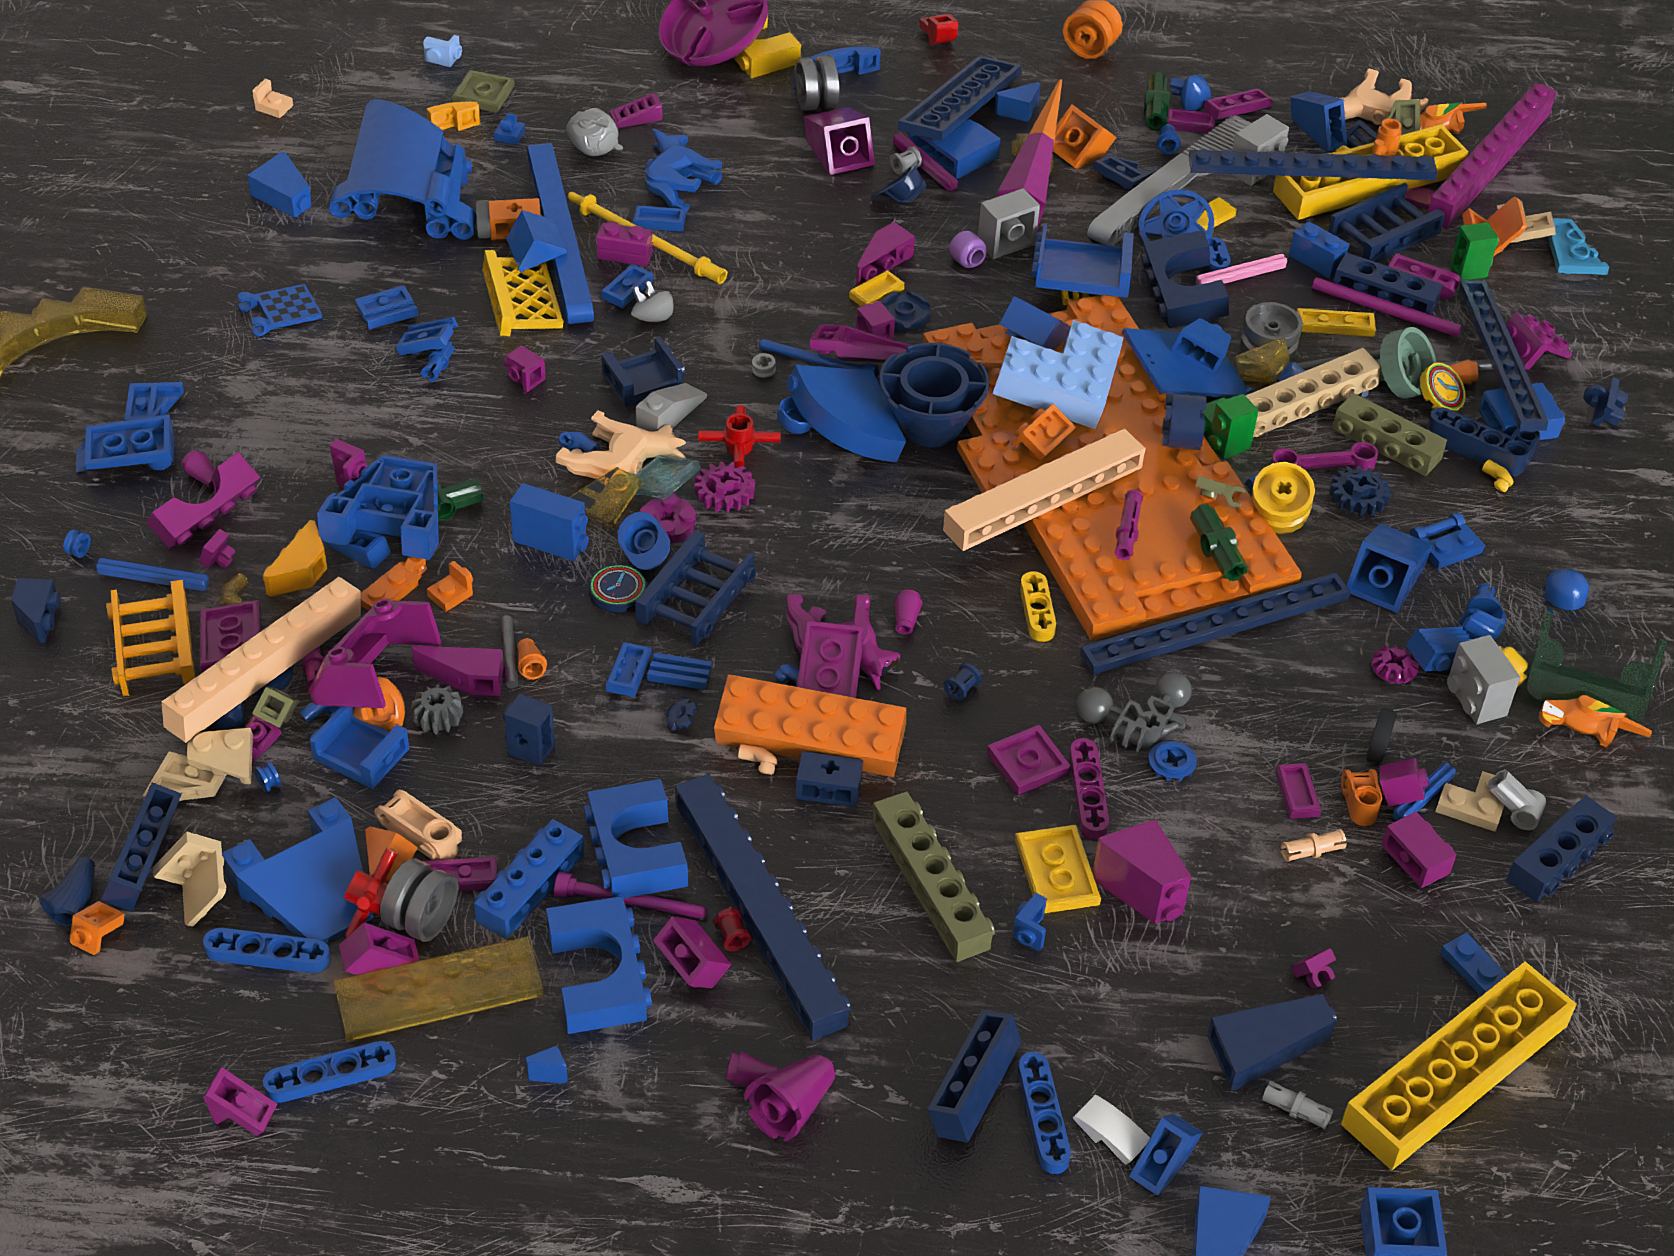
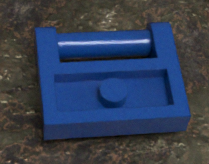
[1409,512,1485,569]

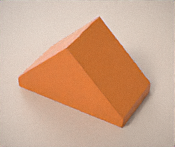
[365,826,418,884]

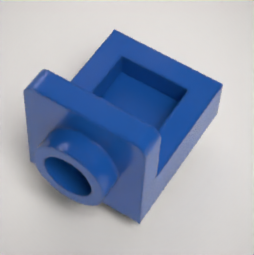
[1013,893,1047,951]

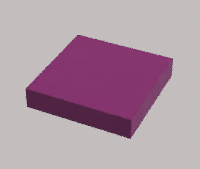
[987,725,1071,795]

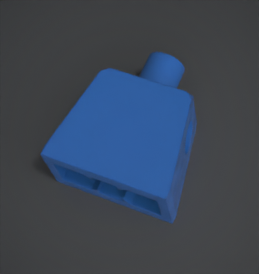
[1171,318,1231,376]

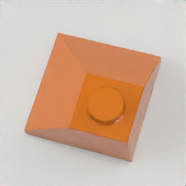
[1053,104,1117,169]

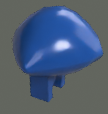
[1170,74,1211,111]

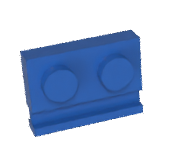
[355,286,418,330]
[396,317,458,355]

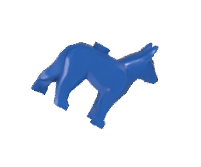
[645,129,722,212]

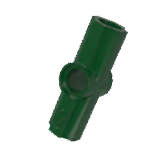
[1144,72,1170,131]
[438,478,484,521]
[1190,504,1248,581]

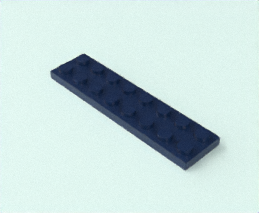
[898,55,1022,141]

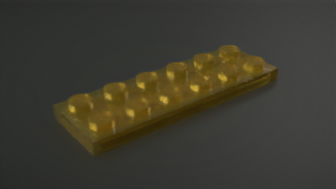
[334,936,544,1041]

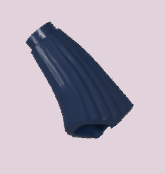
[39,857,95,927]

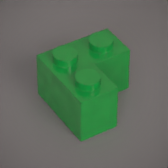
[1203,394,1259,460]

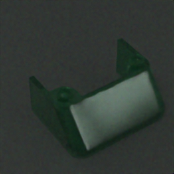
[1527,607,1667,723]

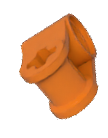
[1341,769,1382,826]

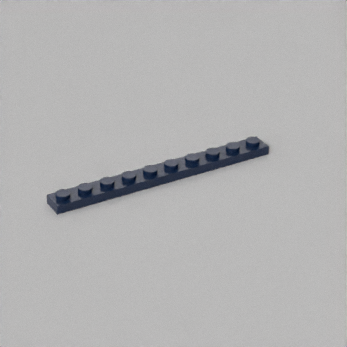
[1188,149,1437,180]
[1459,280,1548,432]
[1080,573,1350,675]

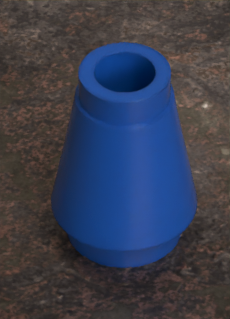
[1157,124,1181,155]

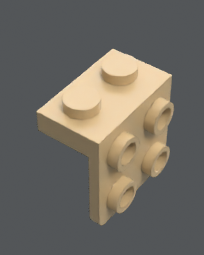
[153,832,226,927]

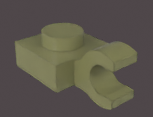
[1195,476,1246,508]

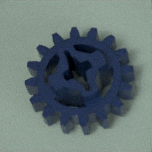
[1329,466,1391,517]

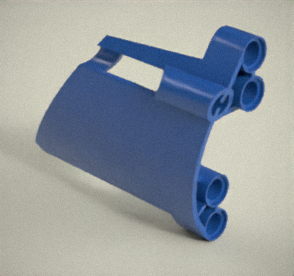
[329,99,477,240]

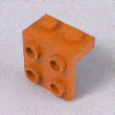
[1462,197,1527,257]

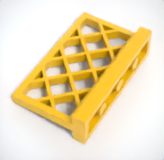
[482,250,564,336]

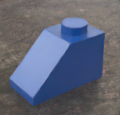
[1129,1114,1203,1196]

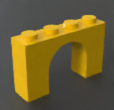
[733,14,801,78]

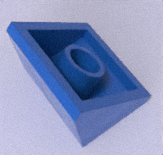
[506,210,567,272]

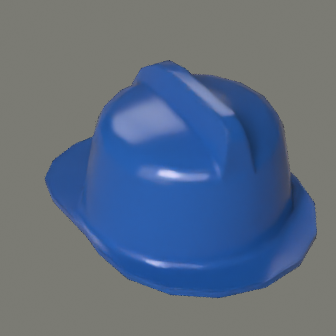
[618,512,670,570]

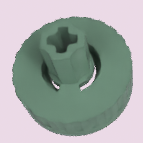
[1376,327,1436,399]

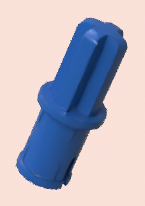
[421,340,455,382]

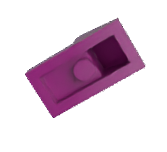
[203,1067,277,1136]

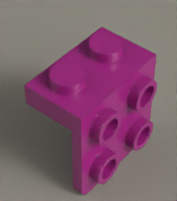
[1505,312,1573,370]

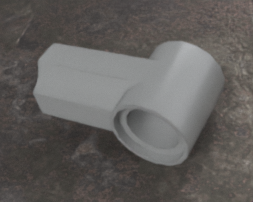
[1487,769,1547,831]

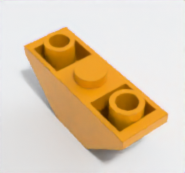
[263,520,327,597]

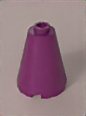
[744,1054,835,1141]

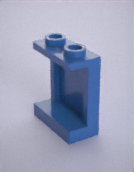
[310,706,410,789]

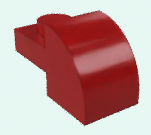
[919,13,958,45]

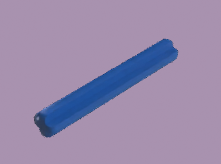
[96,558,209,591]

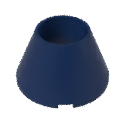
[880,343,989,447]

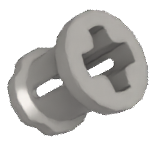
[889,146,922,175]

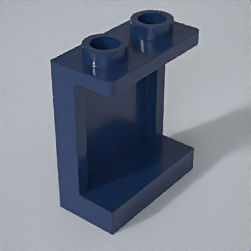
[601,337,685,406]

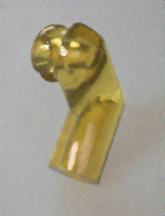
[220,573,248,605]

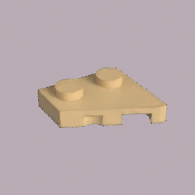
[187,728,253,784]
[143,752,227,801]

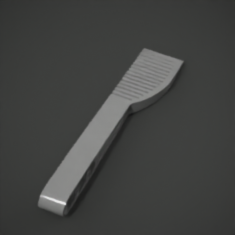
[1087,115,1251,246]

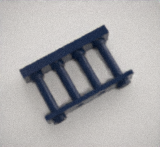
[1328,183,1445,262]
[635,530,756,647]

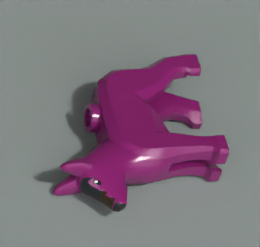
[786,594,902,691]

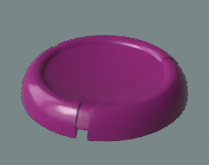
[659,0,768,66]

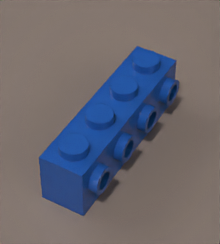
[474,819,584,940]

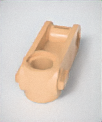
[374,789,462,860]

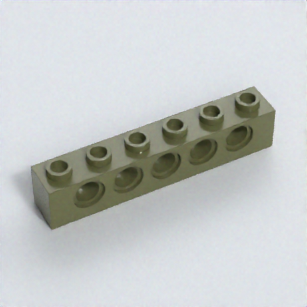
[872,791,995,962]

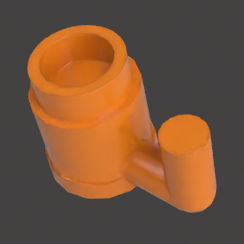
[1372,118,1402,156]

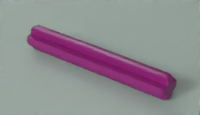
[893,132,958,192]

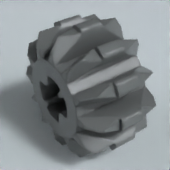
[411,684,463,735]

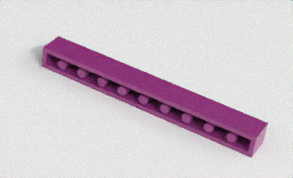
[1427,83,1557,229]

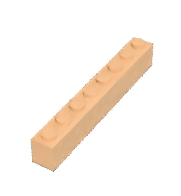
[943,428,1145,551]
[162,577,361,743]

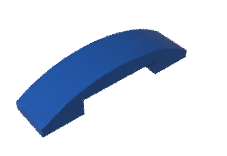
[793,47,881,90]

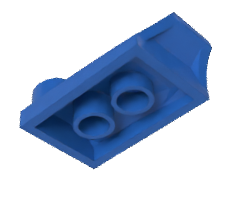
[76,414,175,473]

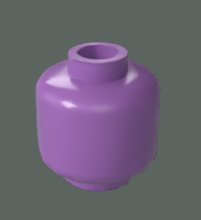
[949,231,987,268]

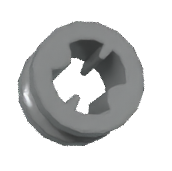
[752,353,776,378]

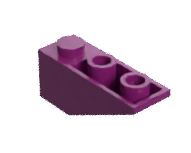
[856,222,915,286]
[412,646,504,696]

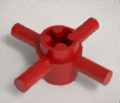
[698,405,781,468]
[343,847,398,937]

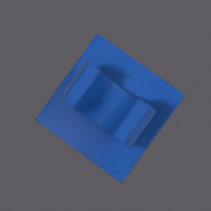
[494,113,525,145]

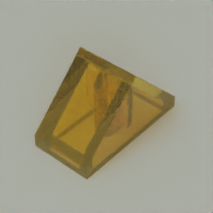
[1234,338,1290,384]

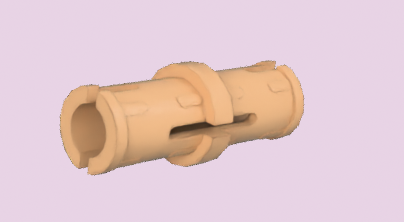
[1281,829,1347,862]

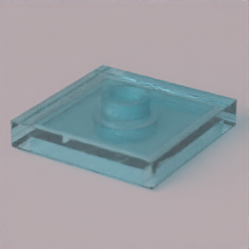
[624,455,701,499]

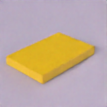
[1015,825,1101,913]

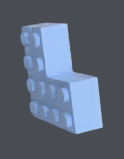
[992,320,1124,429]

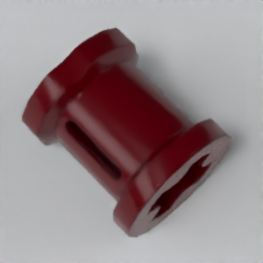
[713,908,751,951]

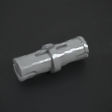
[1262,1081,1334,1130]

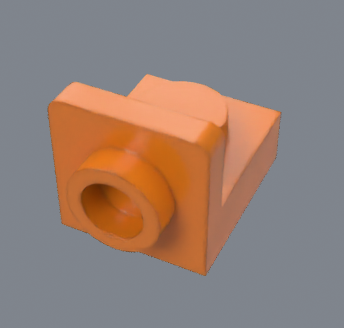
[427,561,473,612]
[70,901,125,955]

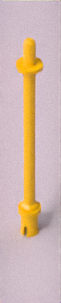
[567,192,728,285]

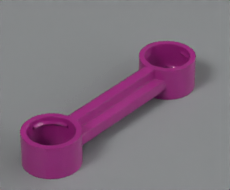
[1271,442,1378,471]

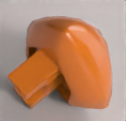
[353,677,405,732]

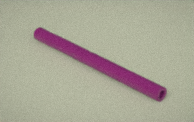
[1312,277,1462,338]

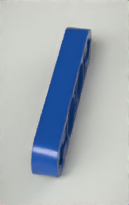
[203,928,331,973]
[263,1041,396,1103]
[1018,1052,1071,1174]

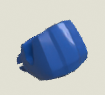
[1459,583,1506,640]

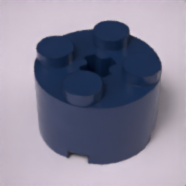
[1162,393,1206,450]

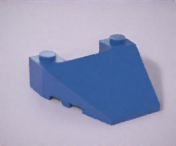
[317,455,439,560]
[222,797,373,943]

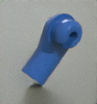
[558,432,600,452]

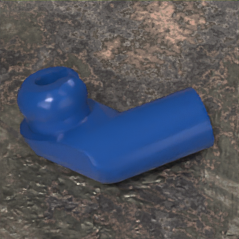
[774,664,799,686]
[299,702,341,723]

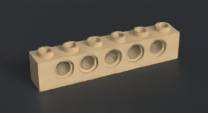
[1246,348,1381,438]

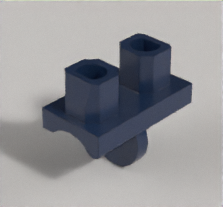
[1584,377,1628,426]

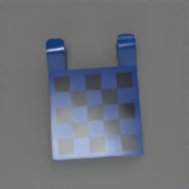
[238,284,322,337]

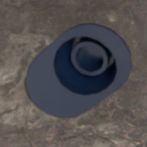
[871,161,926,203]

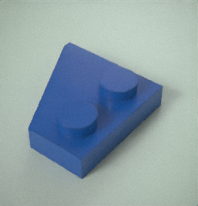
[124,382,184,421]

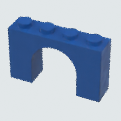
[583,779,688,898]
[546,896,652,1034]

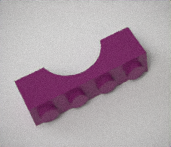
[147,452,261,549]

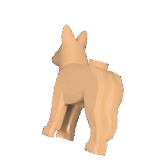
[1336,68,1429,125]
[556,410,686,485]

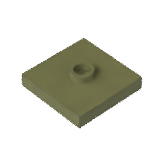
[452,70,514,113]

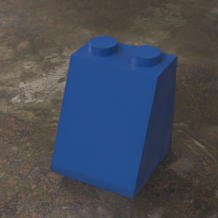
[1346,523,1433,613]

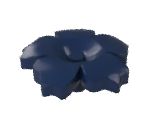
[665,697,699,731]

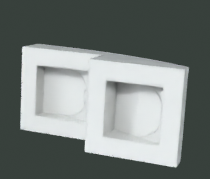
[1073,1095,1150,1165]

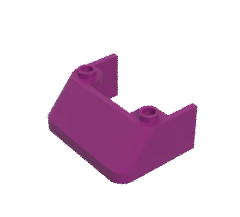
[309,599,442,708]

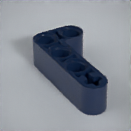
[1426,407,1540,476]

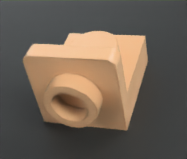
[253,79,293,118]

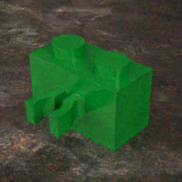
[1450,222,1499,281]

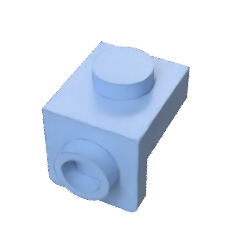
[423,35,462,67]

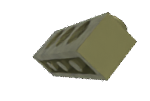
[1332,393,1447,476]

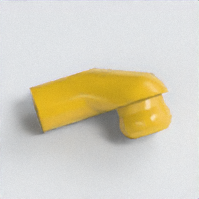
[1482,459,1514,492]

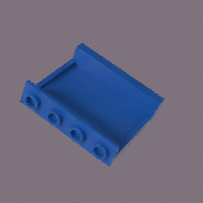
[1031,223,1134,298]

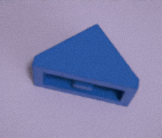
[994,82,1040,122]

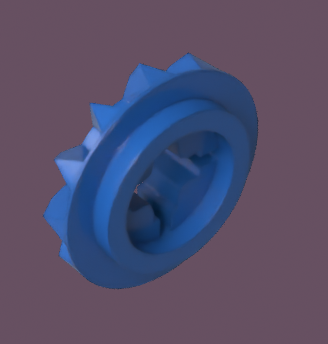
[1148,741,1197,782]

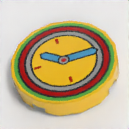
[1420,363,1466,412]

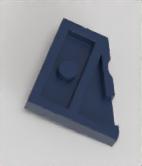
[1093,154,1160,191]

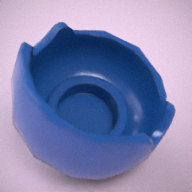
[777,396,813,434]
[1544,569,1589,610]

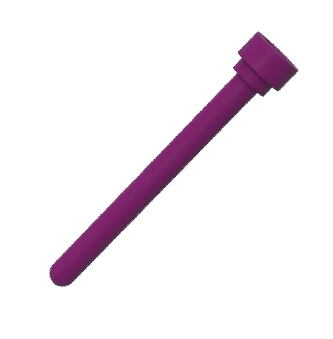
[554,871,707,919]

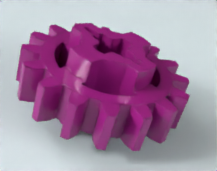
[695,462,755,513]

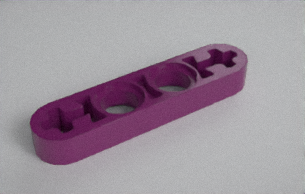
[1069,738,1109,841]

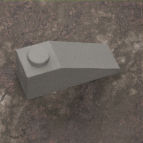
[636,383,707,432]

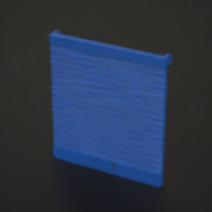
[1122,328,1255,398]

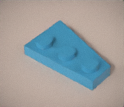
[1548,218,1609,275]

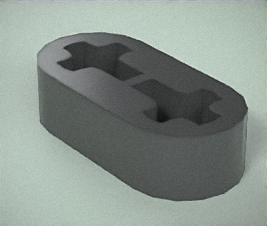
[476,200,491,239]

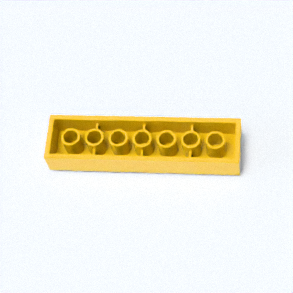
[1273,124,1469,220]
[1341,961,1577,1171]

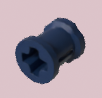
[943,662,982,701]

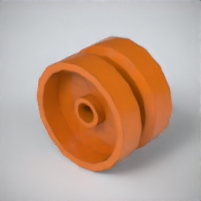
[1063,0,1123,59]

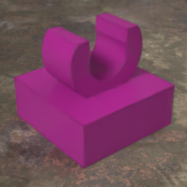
[199,529,236,569]
[1290,948,1336,989]

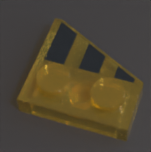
[569,467,642,527]

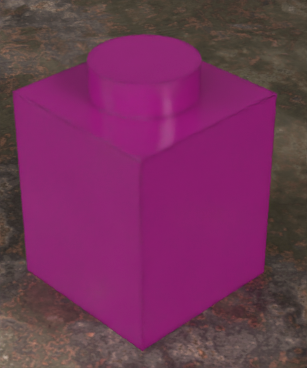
[1380,758,1429,807]

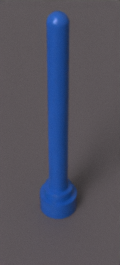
[759,339,879,379]

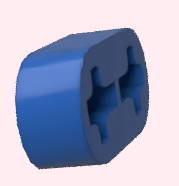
[1205,237,1231,272]

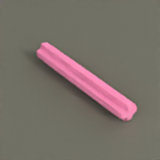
[1195,254,1287,285]

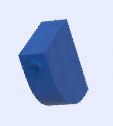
[908,119,1001,179]

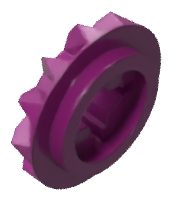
[1371,645,1419,684]

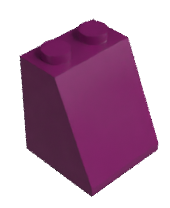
[803,107,875,175]
[1093,819,1191,924]

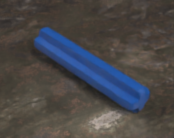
[1392,763,1456,821]

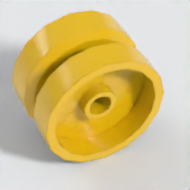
[1251,462,1315,534]

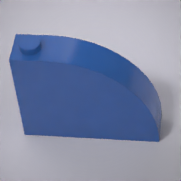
[787,365,906,462]

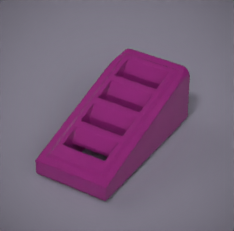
[610,93,662,128]

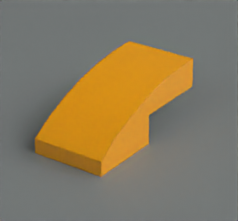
[426,102,480,131]

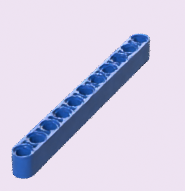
[527,143,594,325]

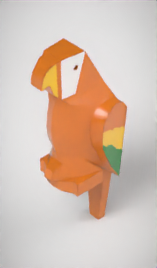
[1420,102,1487,134]
[1538,695,1652,747]

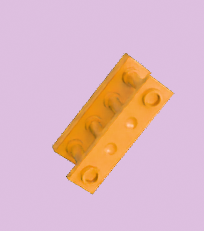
[106,580,196,696]

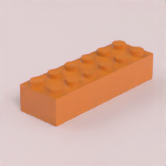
[714,674,906,777]

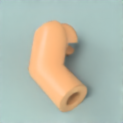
[738,744,778,775]

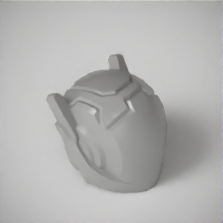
[566,108,623,156]

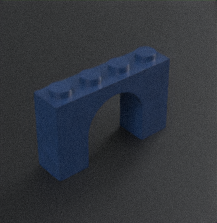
[1141,230,1229,328]

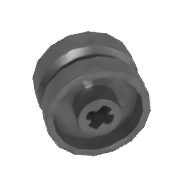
[795,55,839,111]
[1240,302,1303,367]
[380,858,459,942]

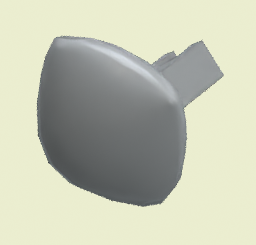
[631,280,674,322]

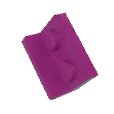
[329,439,367,489]

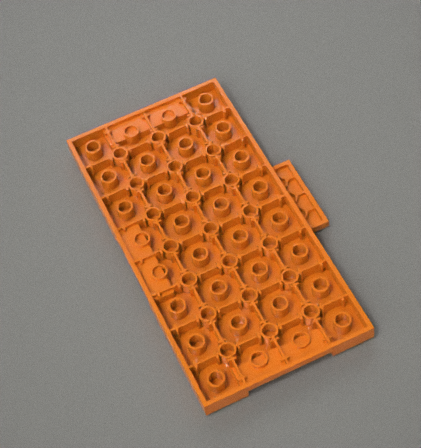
[923,295,1302,641]

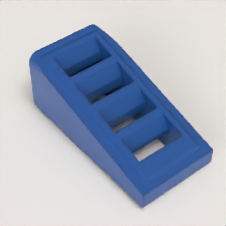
[326,530,391,569]

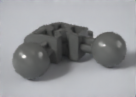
[1076,672,1192,753]

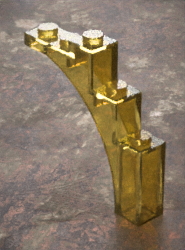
[0,287,147,376]

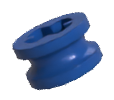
[63,529,91,558]
[254,761,281,793]

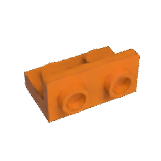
[1011,403,1076,461]

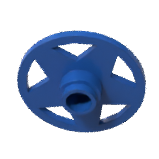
[1139,189,1214,242]

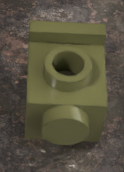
[252,686,299,728]

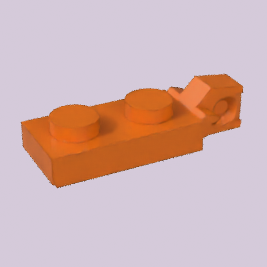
[361,557,427,611]

